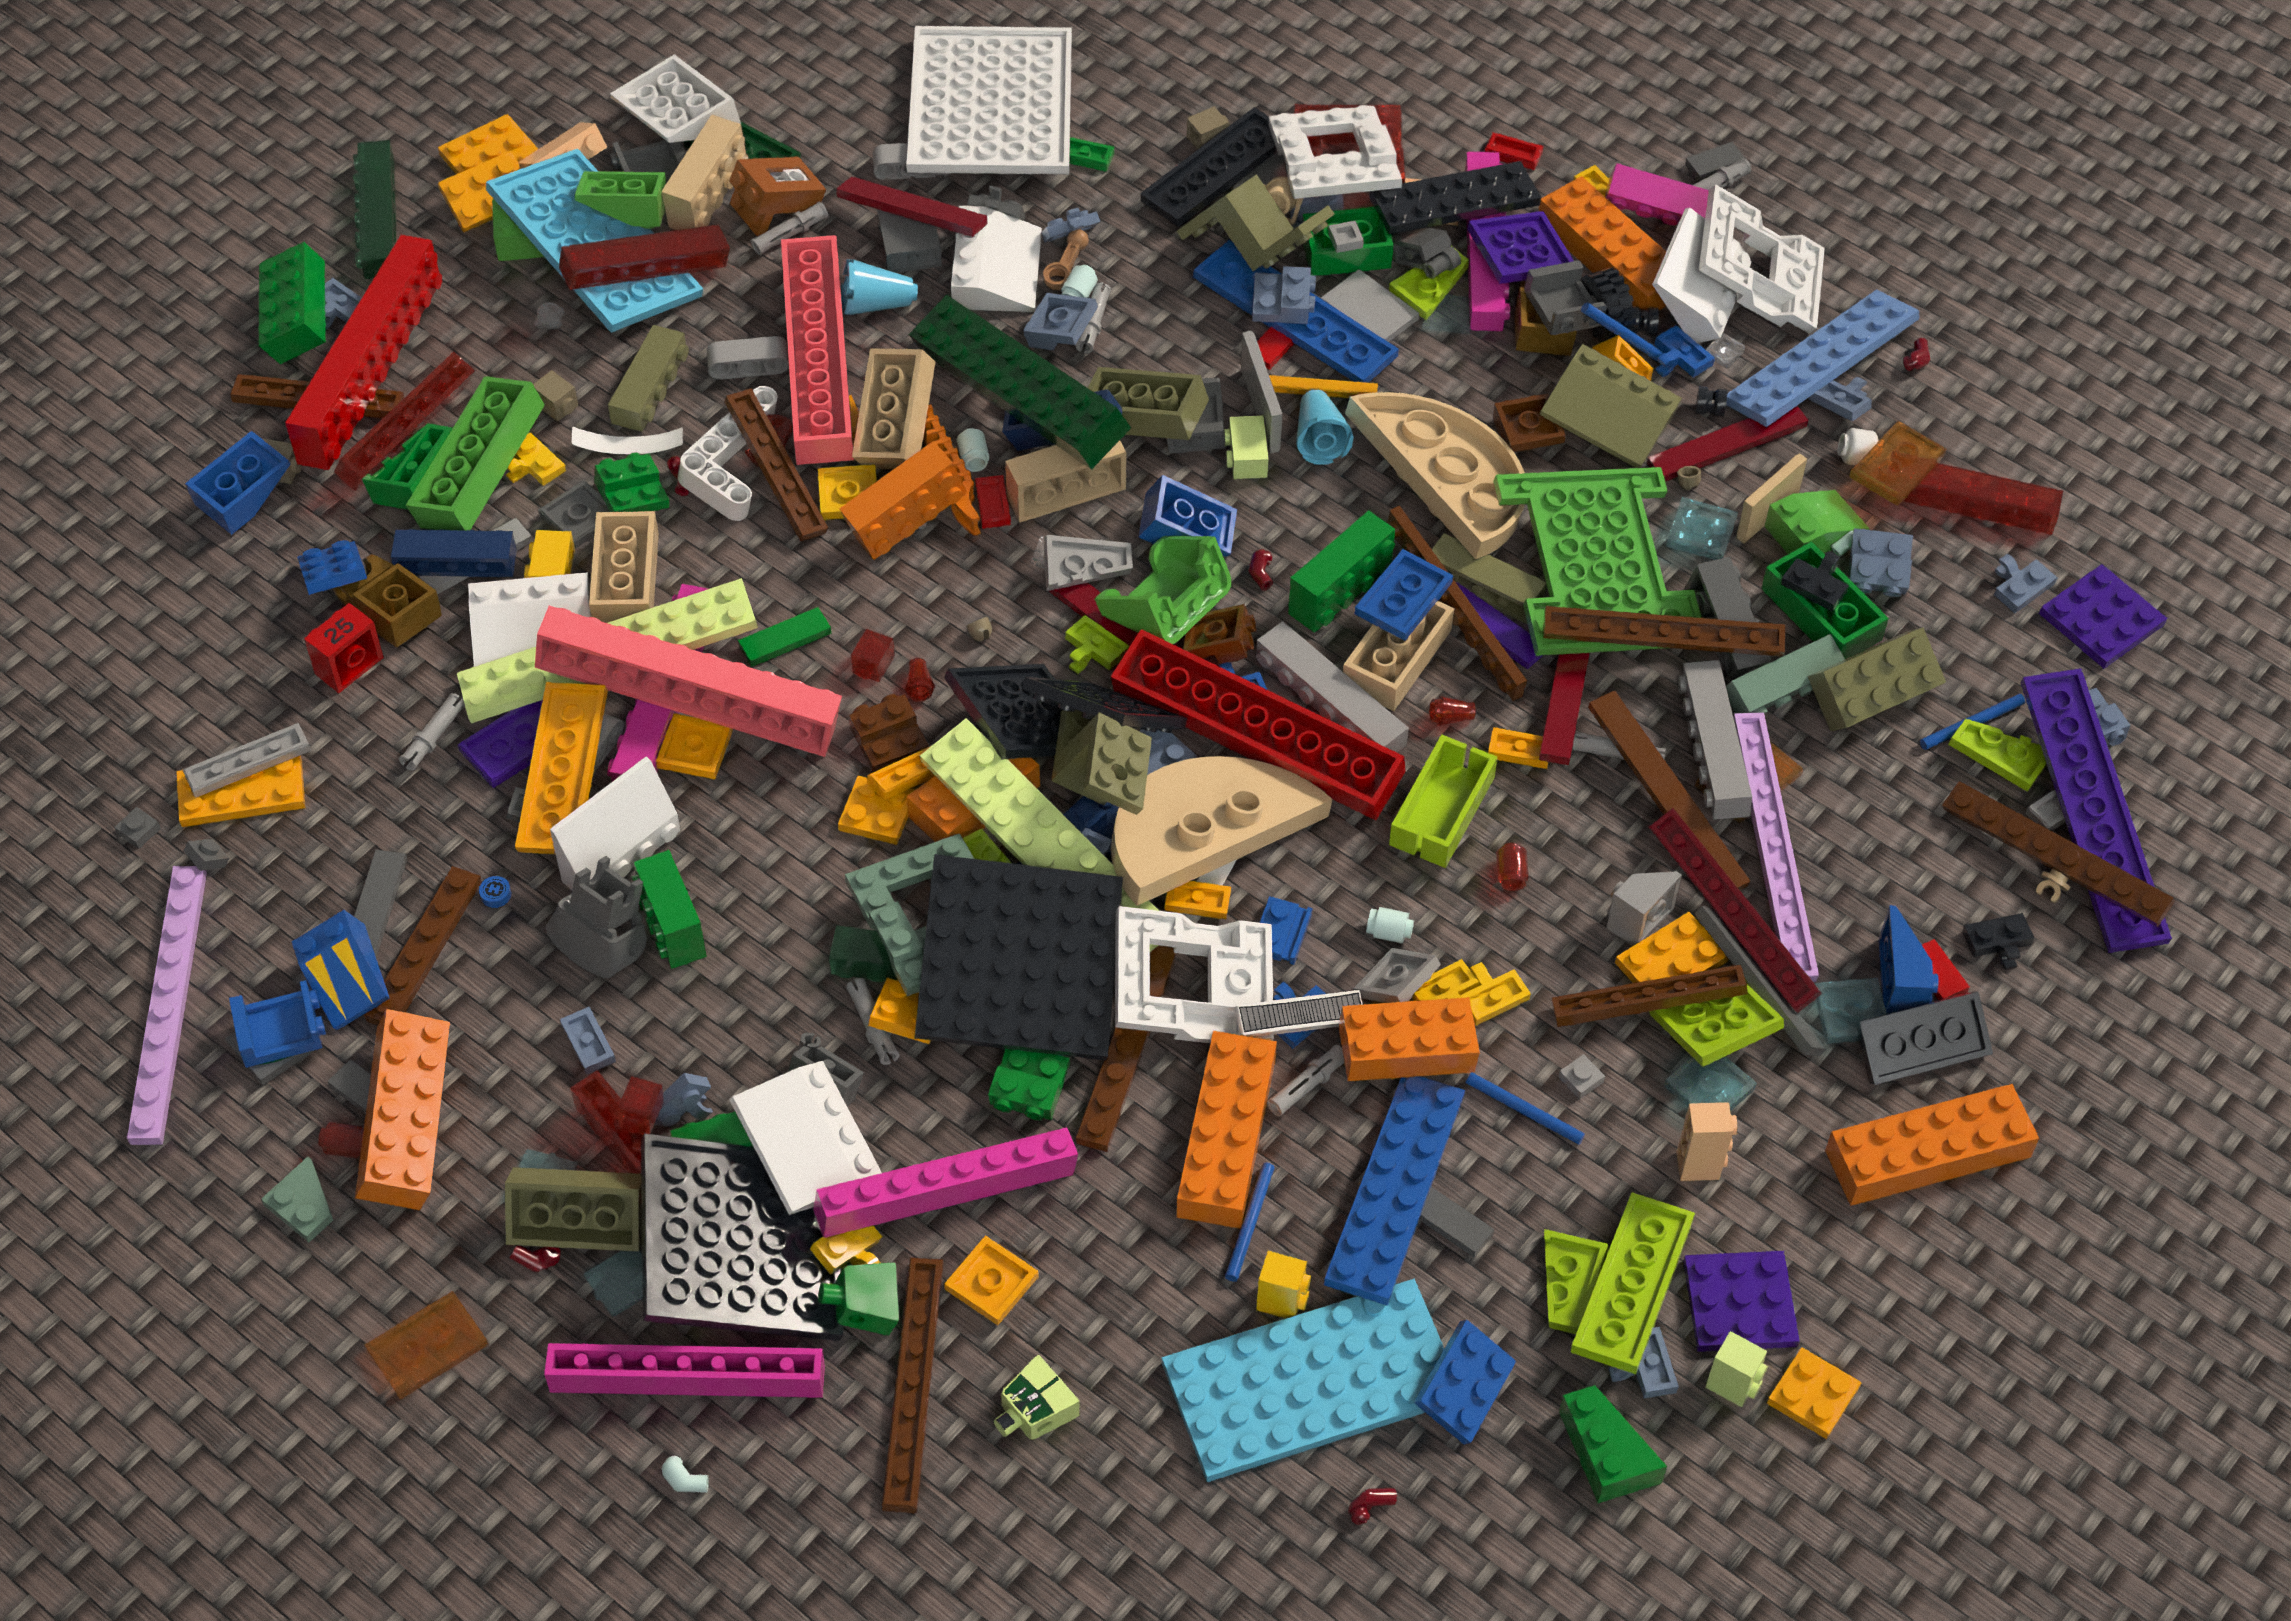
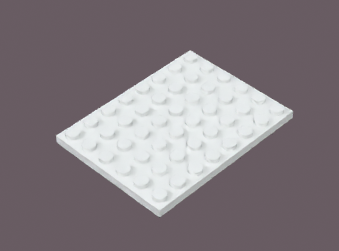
[907,26,1072,175]

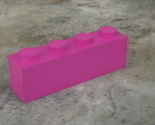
[1605,163,1709,225]

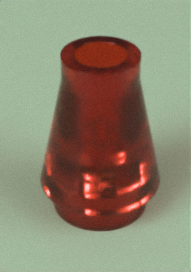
[905,658,935,702]
[1429,696,1476,726]

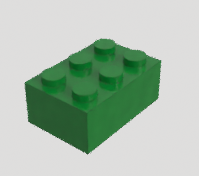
[1302,207,1394,276]
[631,850,707,969]

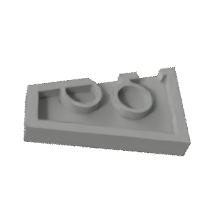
[1044,535,1133,591]

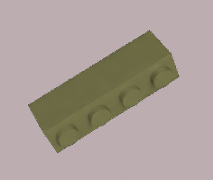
[608,325,689,432]
[1432,533,1546,624]

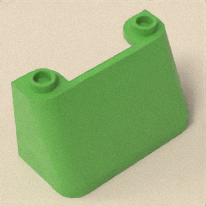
[1095,536,1231,644]

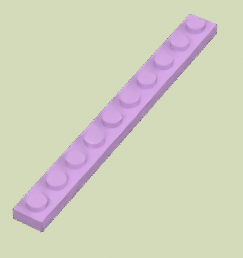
[1733,713,1819,982]
[127,866,207,1145]

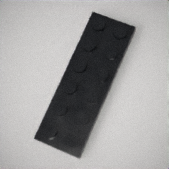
[1140,107,1277,227]
[1369,161,1542,235]

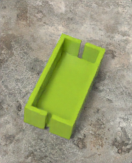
[1389,734,1498,868]

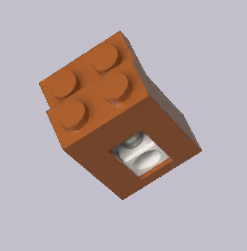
[729,157,827,236]

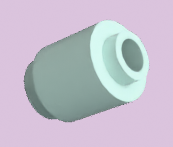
[1061,265,1098,298]
[957,428,989,472]
[1366,907,1414,944]

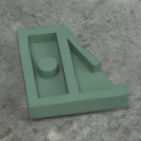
[261,1156,333,1243]

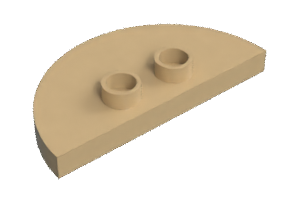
[1345,392,1525,559]
[1111,756,1333,906]

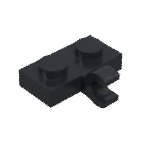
[1781,551,1849,612]
[1962,913,2035,970]

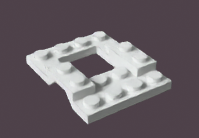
[1269,105,1402,199]
[1699,184,1825,334]
[1115,906,1274,1043]

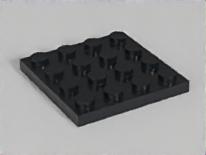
[944,664,1063,760]
[1022,677,1187,733]

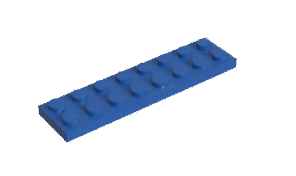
[1193,240,1399,383]
[1324,1076,1465,1306]

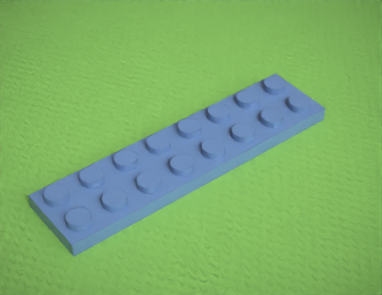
[1726,289,1919,427]

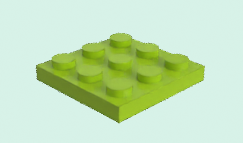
[1649,985,1784,1067]

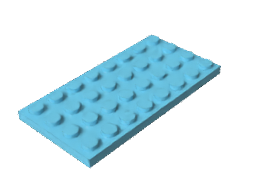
[486,148,703,333]
[1162,1279,1444,1482]

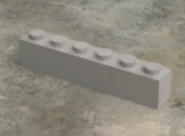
[1256,621,1409,753]
[1678,660,1752,820]

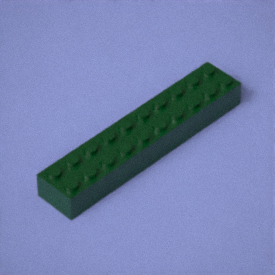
[908,295,1131,470]

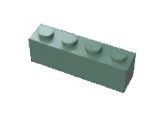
[1726,634,1845,715]

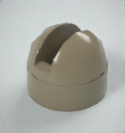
[1678,466,1701,491]
[966,617,992,641]

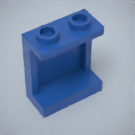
[229,980,326,1067]

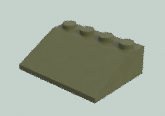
[1539,344,1682,468]

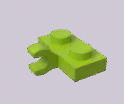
[1065,615,1130,674]

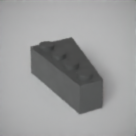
[1684,556,1772,681]

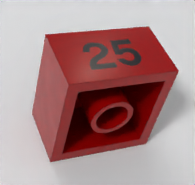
[304,603,384,693]

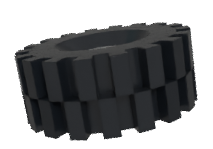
[1581,267,1636,342]

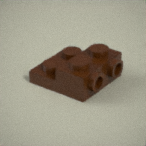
[1493,393,1566,452]
[1183,604,1256,664]
[849,694,929,772]

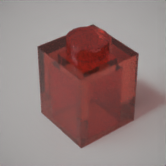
[851,629,895,683]
[617,1076,664,1134]

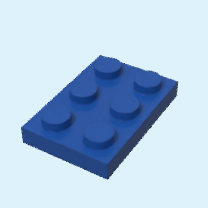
[297,540,367,595]
[1355,549,1453,641]
[1414,1320,1516,1444]

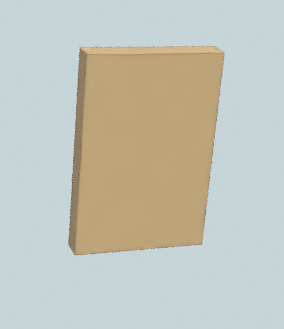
[1737,453,1807,544]

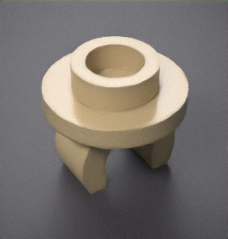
[2036,869,2071,904]

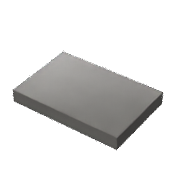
[1321,269,1419,342]

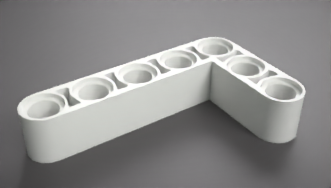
[678,386,778,521]

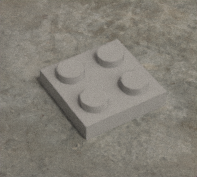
[1354,948,1441,1003]

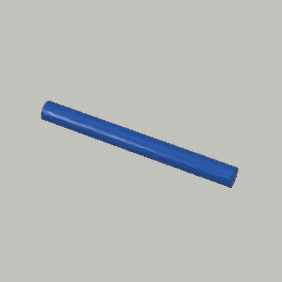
[1581,302,1664,364]
[1920,694,2025,750]
[1466,1073,1585,1145]
[1225,1162,1275,1282]

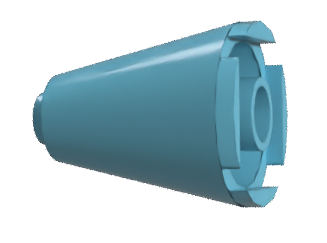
[841,259,918,315]
[1296,390,1354,465]

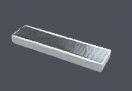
[1235,990,1363,1037]

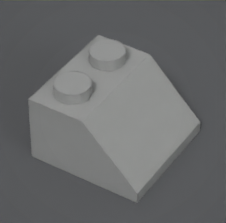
[1607,871,1682,946]

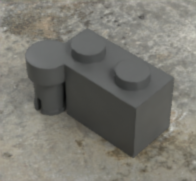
[1392,227,1461,279]
[788,1032,864,1107]

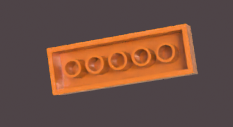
[1538,176,1666,310]
[355,1009,450,1210]
[1176,1031,1277,1229]
[1825,1084,2039,1206]

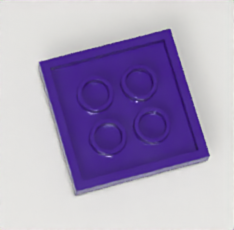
[1467,211,1574,284]
[2039,564,2167,669]
[1683,1251,1800,1352]

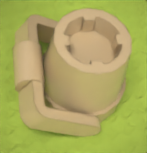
[1263,176,1303,225]

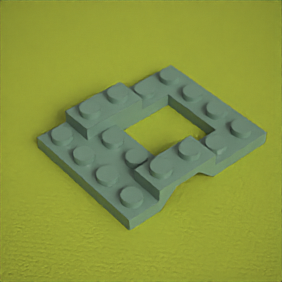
[845,833,974,996]

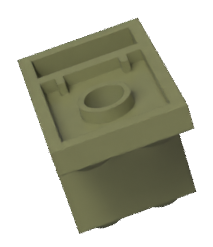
[1176,174,1334,271]
[1052,709,1152,815]

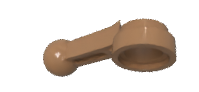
[1043,229,1089,290]

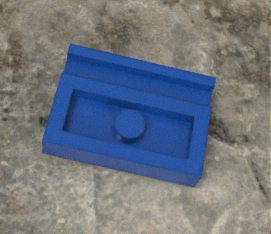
[1260,896,1313,965]

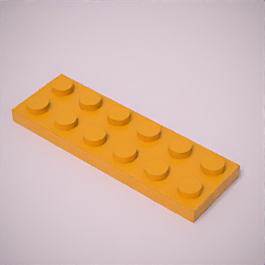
[515,682,608,854]

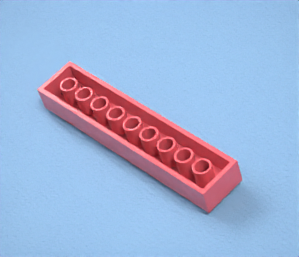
[781,235,854,465]
[535,605,842,757]

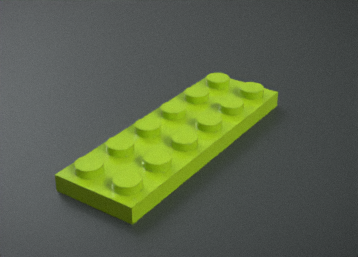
[1571,1192,1695,1374]

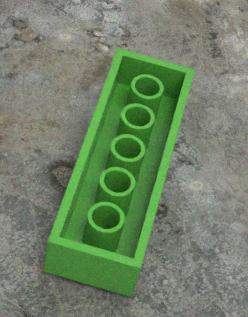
[406,376,545,531]

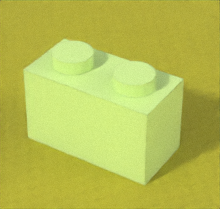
[1224,415,1268,479]
[1705,1331,1768,1407]

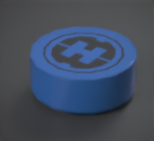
[479,876,512,908]

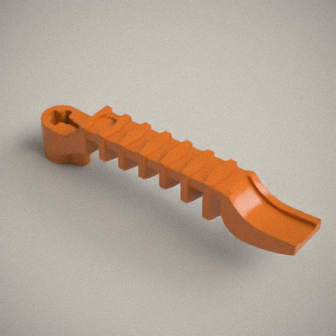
[923,404,981,536]

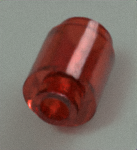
[1496,843,1529,891]
[318,1122,364,1159]

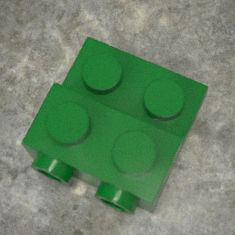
[594,452,670,512]
[988,1049,1070,1121]

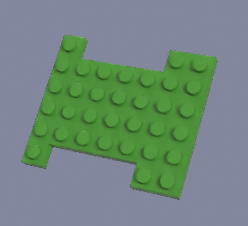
[1493,467,1702,656]

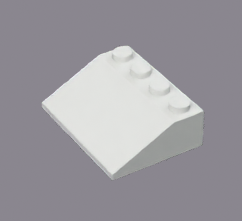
[610,55,741,143]
[951,206,1042,312]
[1652,208,1752,343]
[468,573,591,667]
[550,756,680,890]
[730,1061,882,1215]

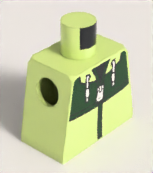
[994,1355,1080,1440]

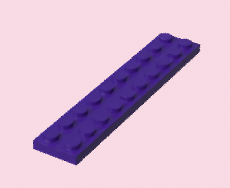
[2021,668,2172,953]

